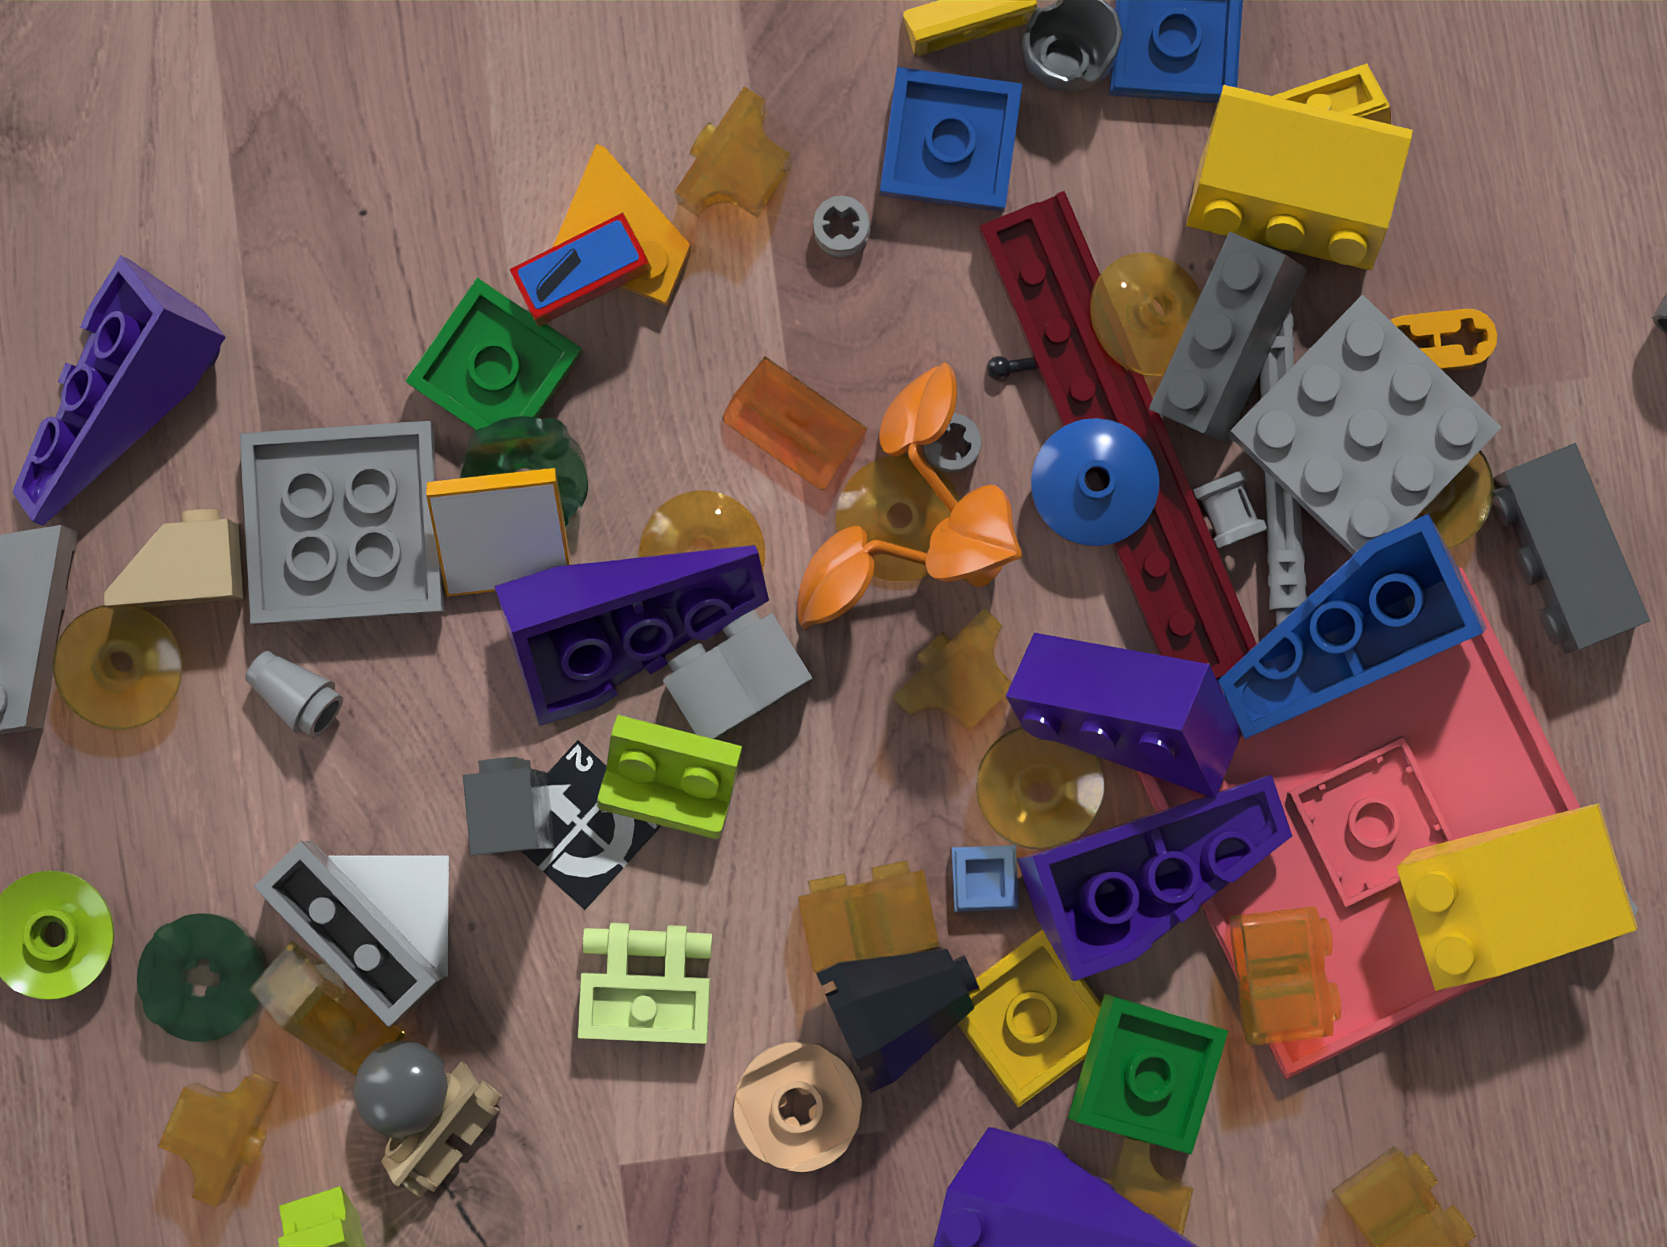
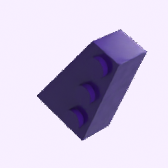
[1006,633,1242,798]

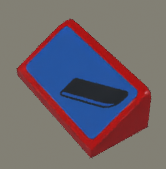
[509,212,652,327]

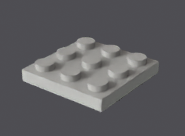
[1227,294,1502,555]
[240,421,445,625]

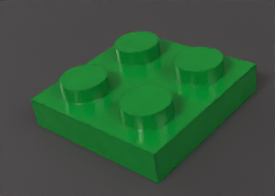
[405,277,584,455]
[1068,994,1229,1155]

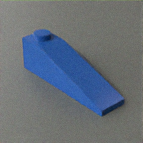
[1218,514,1487,739]

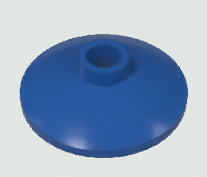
[1031,418,1159,546]

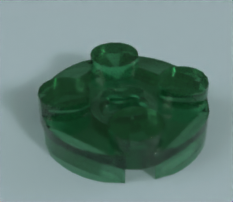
[460,416,588,527]
[137,913,269,1042]

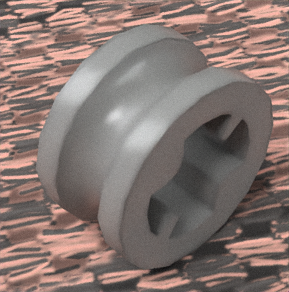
[813,195,870,258]
[924,413,982,473]

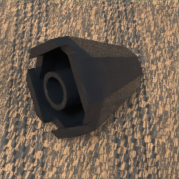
[815,948,980,1093]

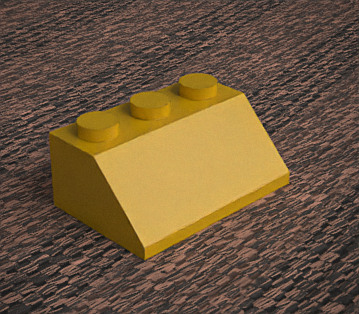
[1186,85,1413,271]

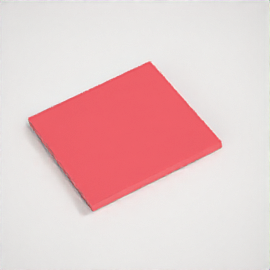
[1135,567,1580,1079]

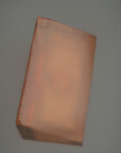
[722,356,868,490]

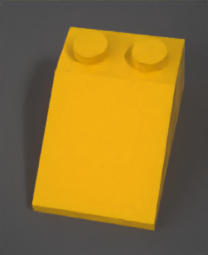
[1397,803,1638,991]

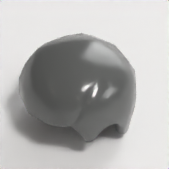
[1021,0,1123,92]
[352,1040,448,1140]

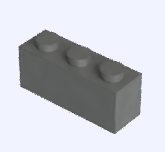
[1149,231,1307,444]
[1491,443,1650,653]
[462,757,555,855]

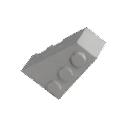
[0,525,79,736]

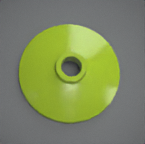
[0,871,115,1000]

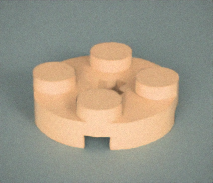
[733,1041,862,1172]

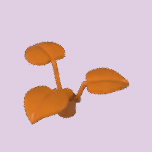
[797,362,1022,631]

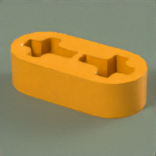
[1390,308,1497,372]

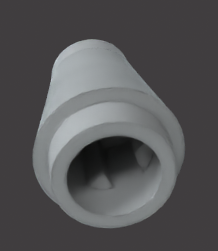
[245,651,343,738]

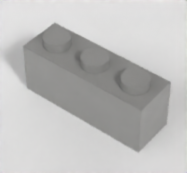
[253,841,445,1027]

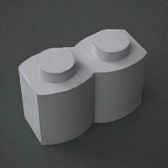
[663,610,813,740]

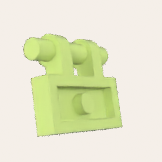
[578,923,713,1044]

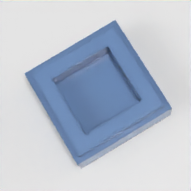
[951,845,1019,912]

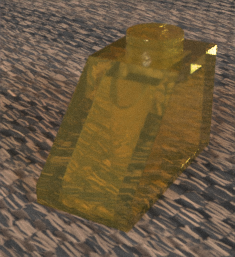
[250,940,406,1076]

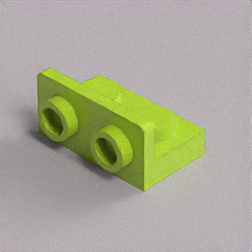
[597,715,742,839]

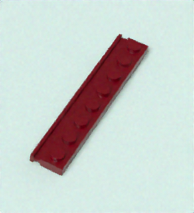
[979,190,1257,678]

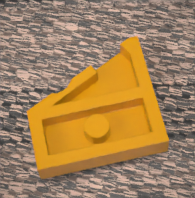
[552,144,691,306]

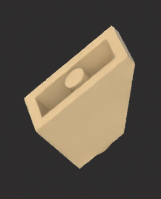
[104,509,244,610]

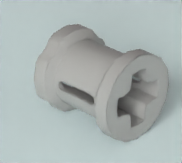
[1192,470,1267,549]

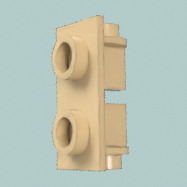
[381,1061,502,1197]

